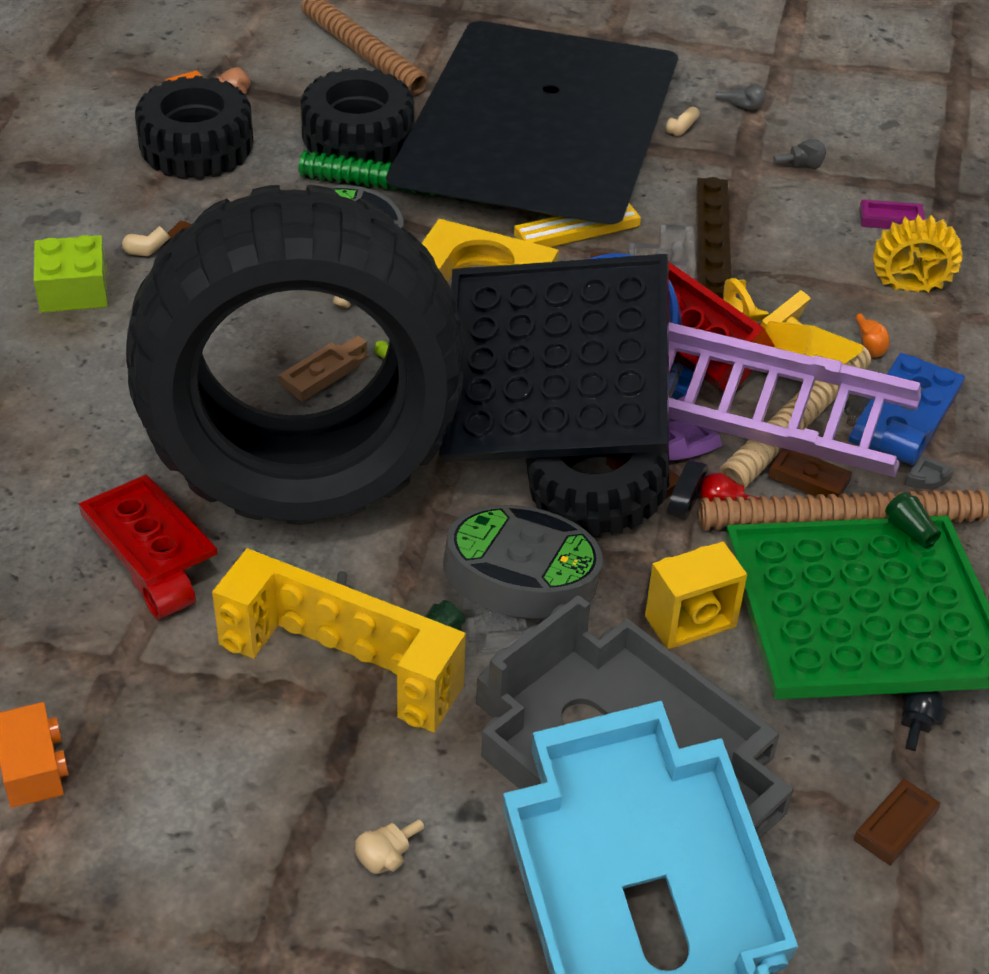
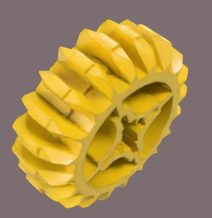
[872,214,963,293]

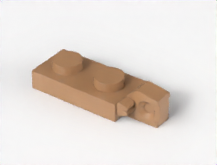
[279,335,368,402]

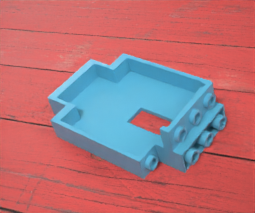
[503,701,798,974]

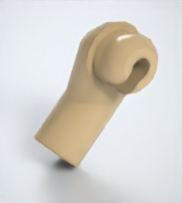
[122,226,171,257]

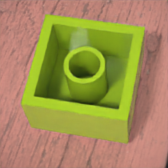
[34,235,108,313]

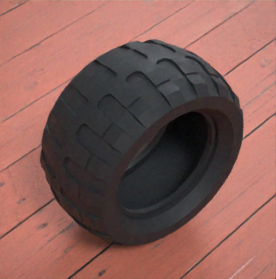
[126,185,465,525]

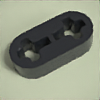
[668,459,708,520]

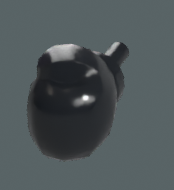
[901,691,947,751]

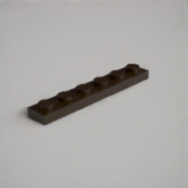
[696,177,731,300]

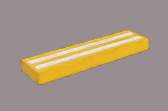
[514,203,641,247]

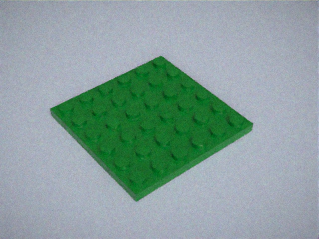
[725,516,989,700]

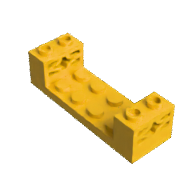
[212,548,466,733]

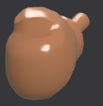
[216,67,251,95]

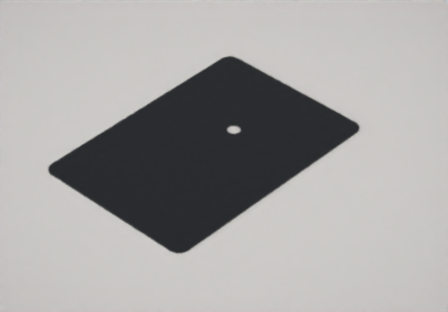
[386,21,678,224]

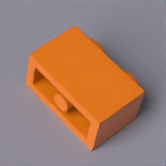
[0,702,69,808]

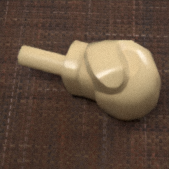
[354,819,424,874]

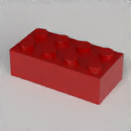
[668,261,775,394]

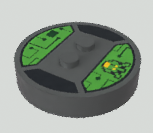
[443,505,603,619]

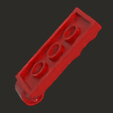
[78,474,218,620]

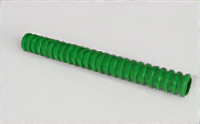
[298,150,528,211]

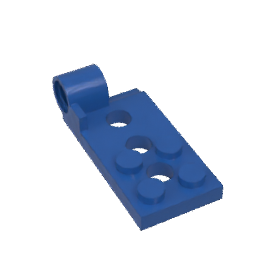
[848,352,965,466]

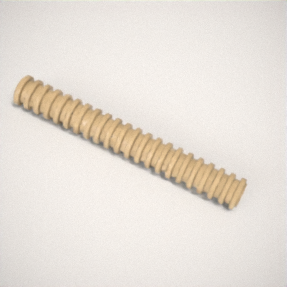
[720,347,871,489]

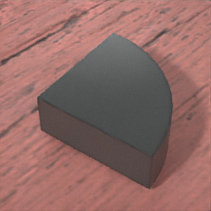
[905,455,954,489]

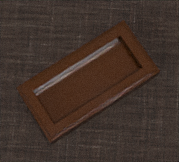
[853,779,941,866]

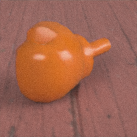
[855,313,890,359]

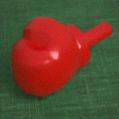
[700,473,759,501]

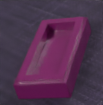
[859,200,925,229]

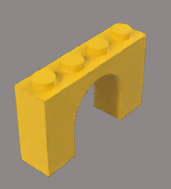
[422,219,559,282]

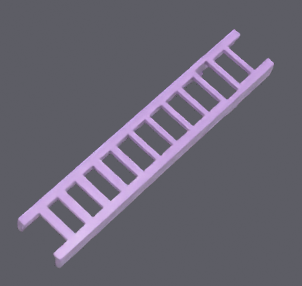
[669,322,921,477]

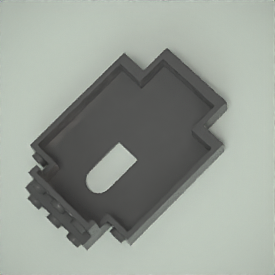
[476,595,794,840]

